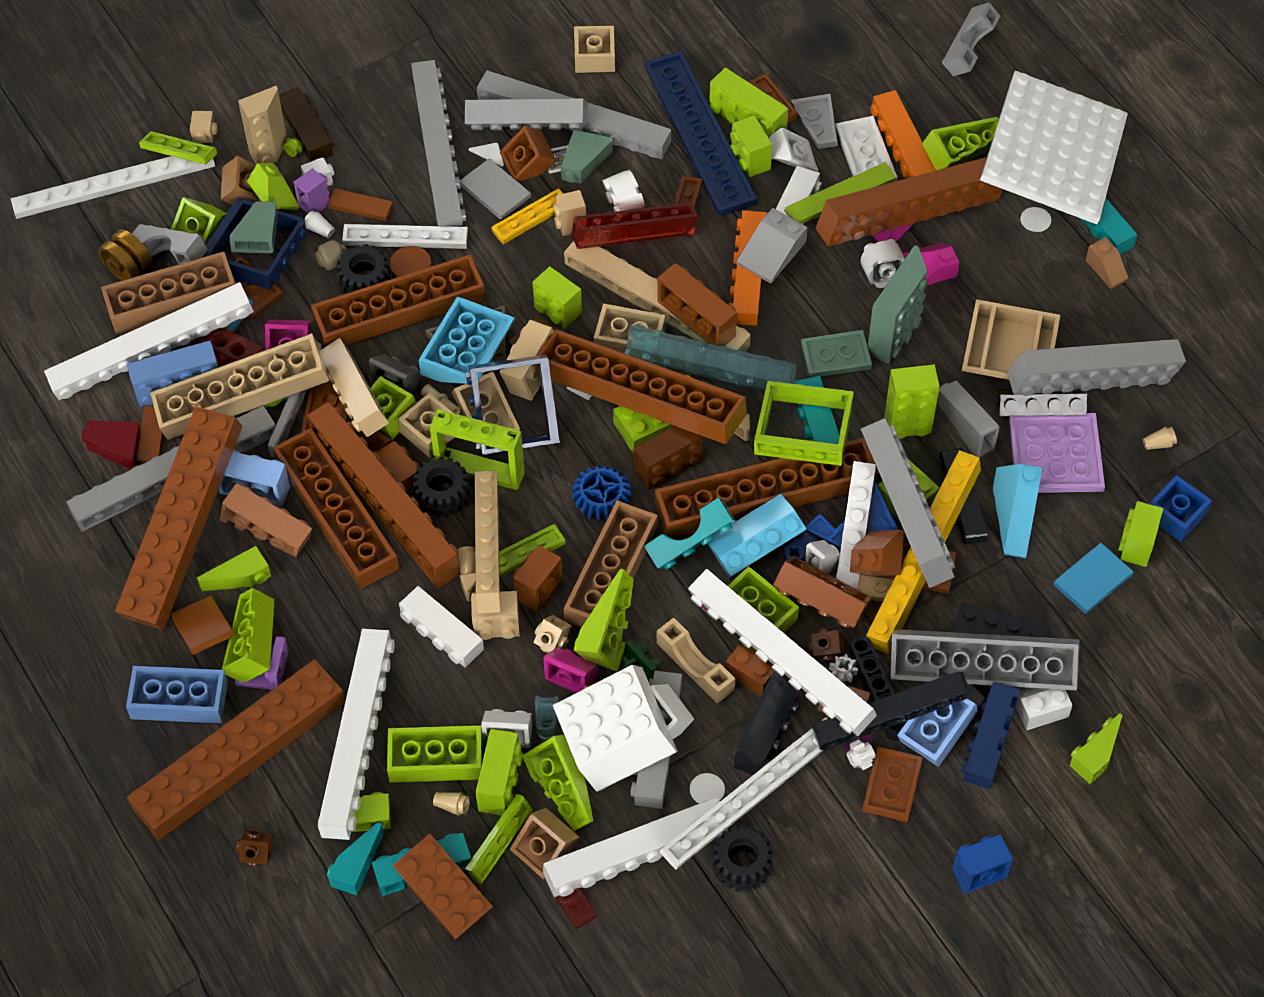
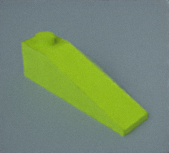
[574,569,634,671]
[523,735,593,831]

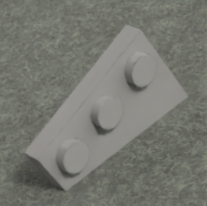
[791,94,838,149]

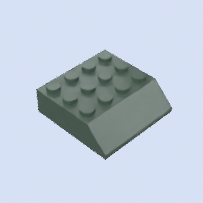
[868,245,928,364]

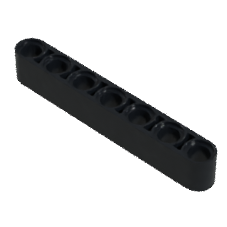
[812,672,971,750]

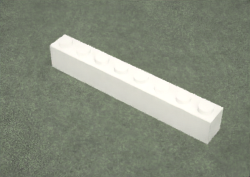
[543,797,728,898]

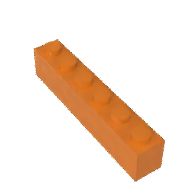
[870,90,936,178]
[729,210,767,326]

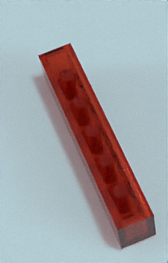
[571,202,698,249]

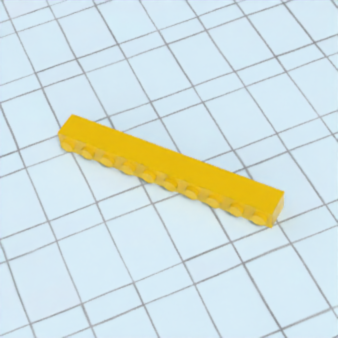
[866,450,981,654]

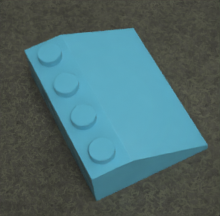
[419,296,515,384]

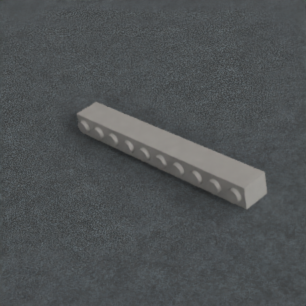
[411,60,466,227]
[477,70,671,159]
[66,405,276,532]

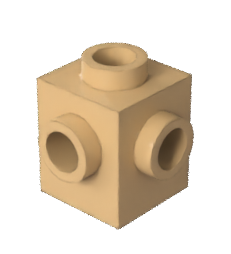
[534,615,572,653]

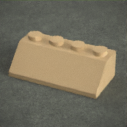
[238,86,287,165]

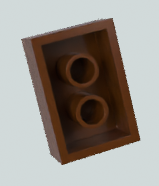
[633,426,703,490]

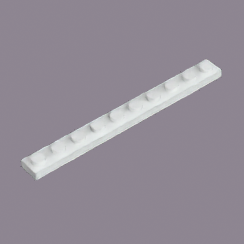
[11,156,215,219]
[660,717,827,870]

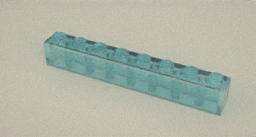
[624,325,797,391]

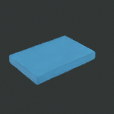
[1053,543,1133,614]

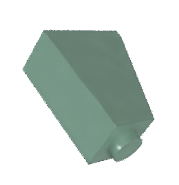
[561,130,613,184]
[230,202,278,253]

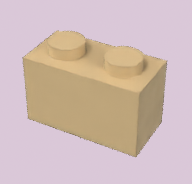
[553,190,587,236]

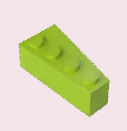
[922,117,999,171]
[222,588,274,682]

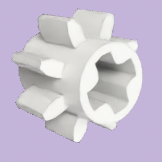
[829,654,858,683]
[847,740,876,770]

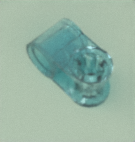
[535,695,559,740]

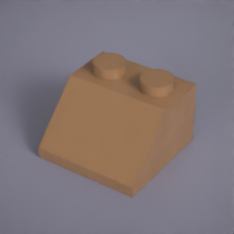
[220,156,262,205]
[510,808,580,879]

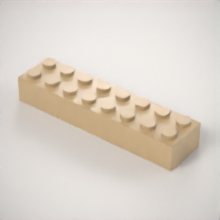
[150,334,330,440]

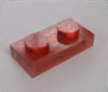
[550,888,596,930]

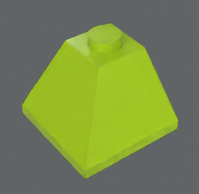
[247,163,299,210]
[171,197,227,245]

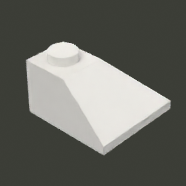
[769,127,818,172]

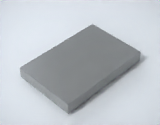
[460,158,531,220]

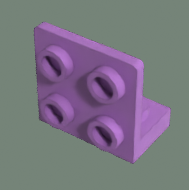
[235,637,289,690]

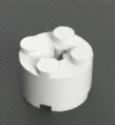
[602,169,645,218]
[861,239,905,288]

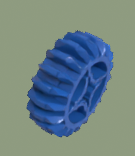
[572,464,631,521]

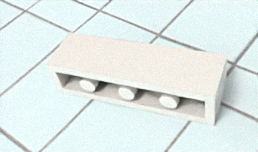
[776,166,822,224]
[399,586,484,668]

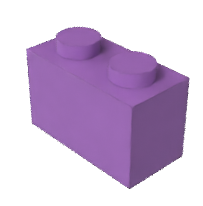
[294,168,330,214]

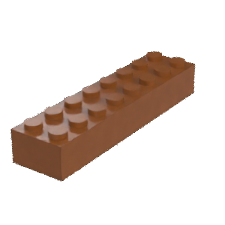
[311,254,486,347]
[273,428,399,590]

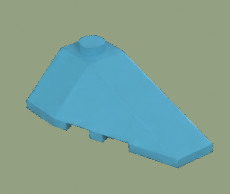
[993,464,1042,559]

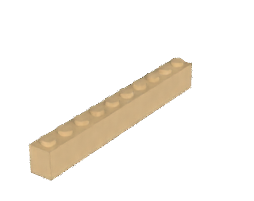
[564,235,751,363]

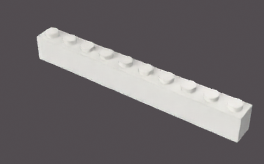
[44,282,254,400]
[688,569,877,736]
[318,629,394,840]

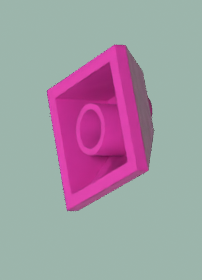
[903,242,959,285]

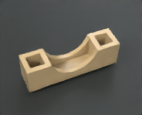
[657,618,735,704]

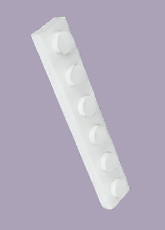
[342,224,468,249]
[837,461,876,589]

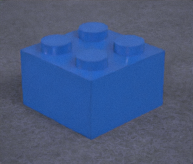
[1150,475,1212,542]
[952,834,1013,894]

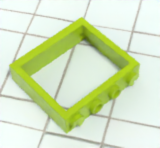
[754,381,854,466]
[430,409,525,491]

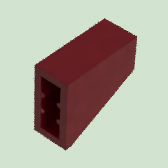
[81,420,141,470]

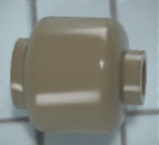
[315,240,347,270]

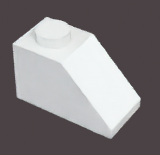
[805,540,840,574]

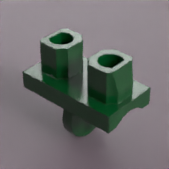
[621,640,662,682]

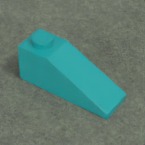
[327,822,384,895]

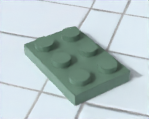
[800,330,872,378]

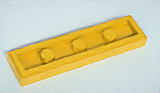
[491,188,563,244]

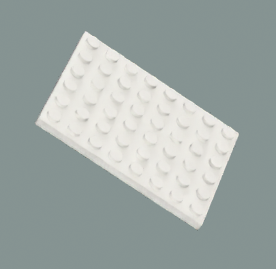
[980,71,1128,224]

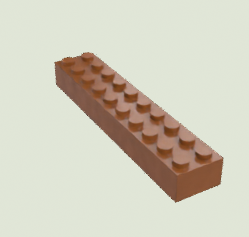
[816,157,1003,246]
[535,329,747,444]
[307,401,459,589]
[115,406,243,631]
[655,437,879,538]
[127,659,345,841]

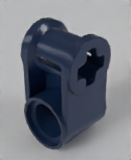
[783,530,819,564]

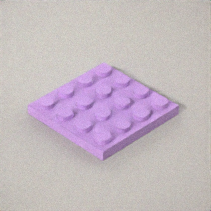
[1008,413,1105,493]

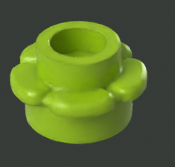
[283,138,303,157]

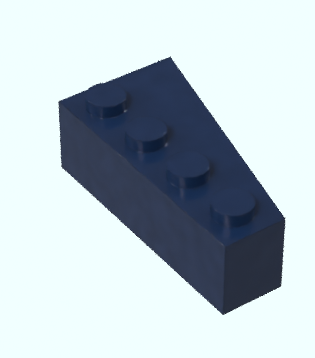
[961,681,1020,789]

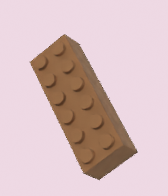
[101,252,235,334]
[564,501,658,628]

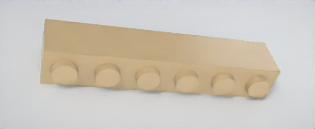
[321,338,389,437]

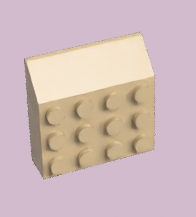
[962,299,1060,380]

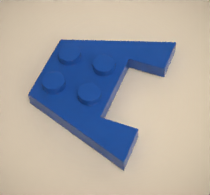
[806,480,898,549]

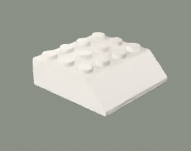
[553,665,677,792]

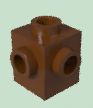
[809,628,845,662]
[236,829,273,866]

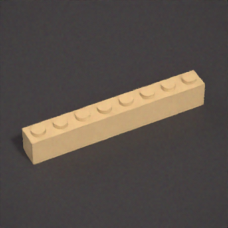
[475,470,500,613]

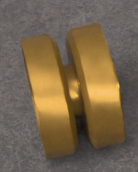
[98,229,152,281]

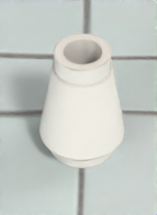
[305,210,335,238]

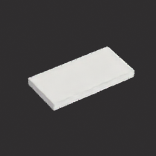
[835,116,898,182]

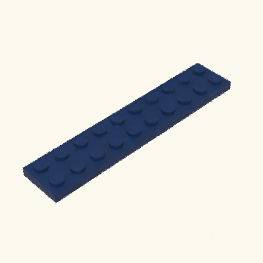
[644,51,757,215]

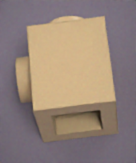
[190,111,217,143]

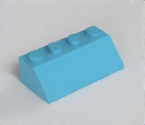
[708,494,806,578]

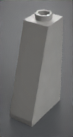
[937,381,999,457]

